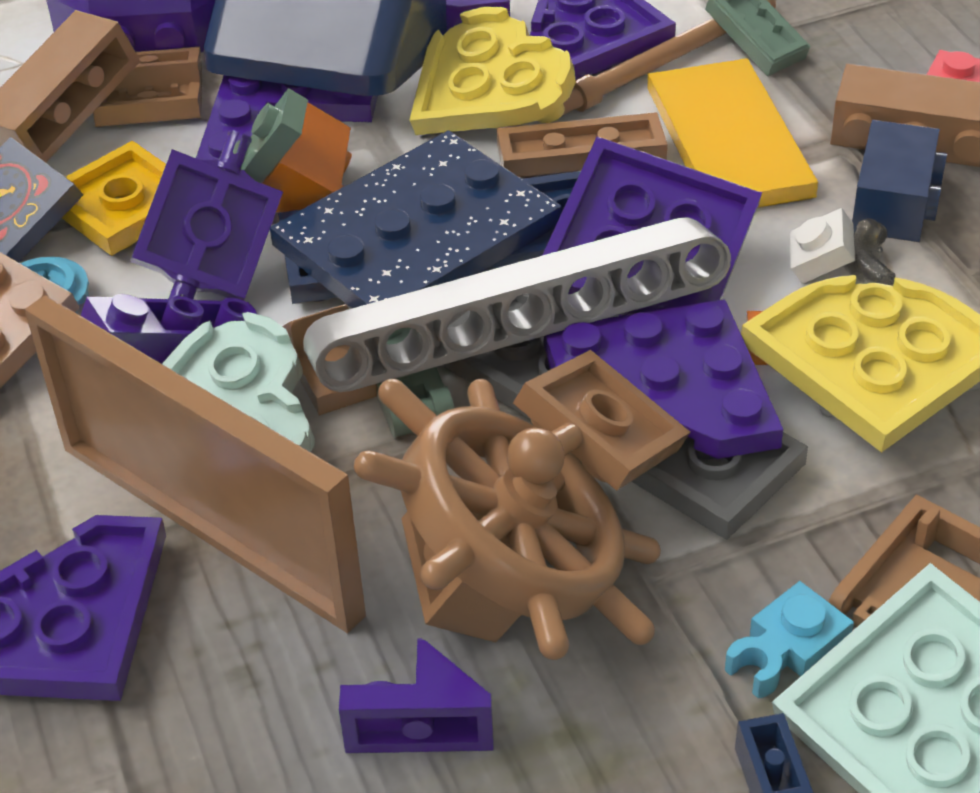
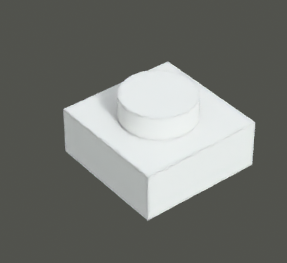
[790,208,855,284]

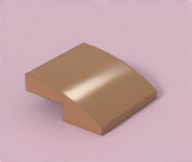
[93,47,202,127]

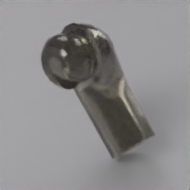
[843,218,896,286]

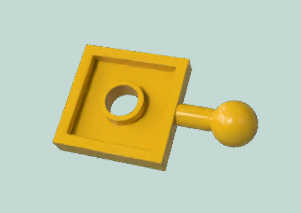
[62,140,166,256]

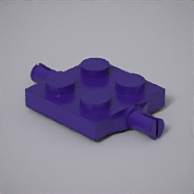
[130,130,283,300]

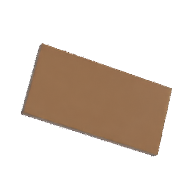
[24,295,366,634]

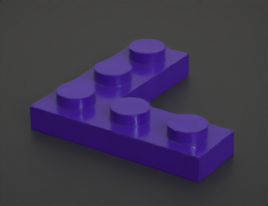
[196,75,378,161]

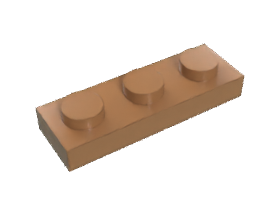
[497,112,668,178]

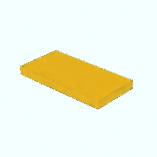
[647,58,818,208]

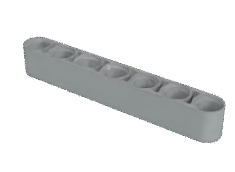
[303,217,731,392]

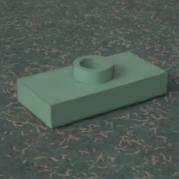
[705,0,811,76]

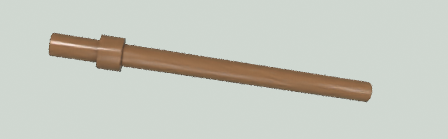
[561,0,776,117]

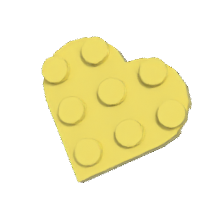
[409,7,576,135]

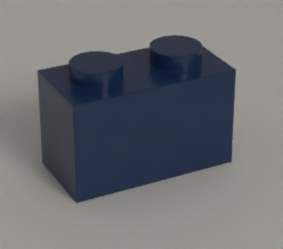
[852,120,947,242]

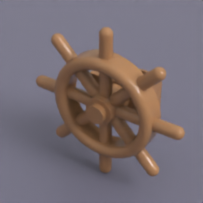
[354,379,661,660]

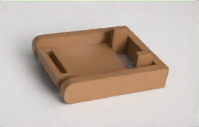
[829,494,980,628]

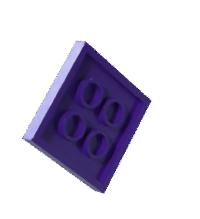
[542,136,762,316]

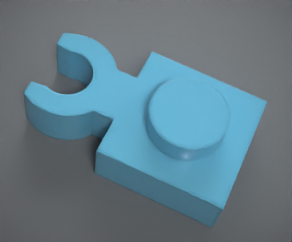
[725,581,854,699]

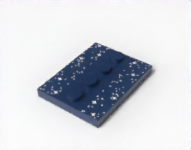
[270,130,562,308]

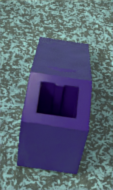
[81,294,257,364]

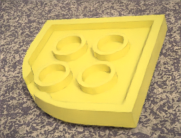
[741,275,980,453]

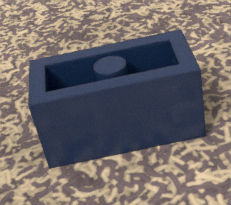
[735,713,814,793]

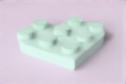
[162,312,315,452]

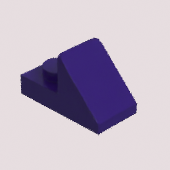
[338,638,494,753]

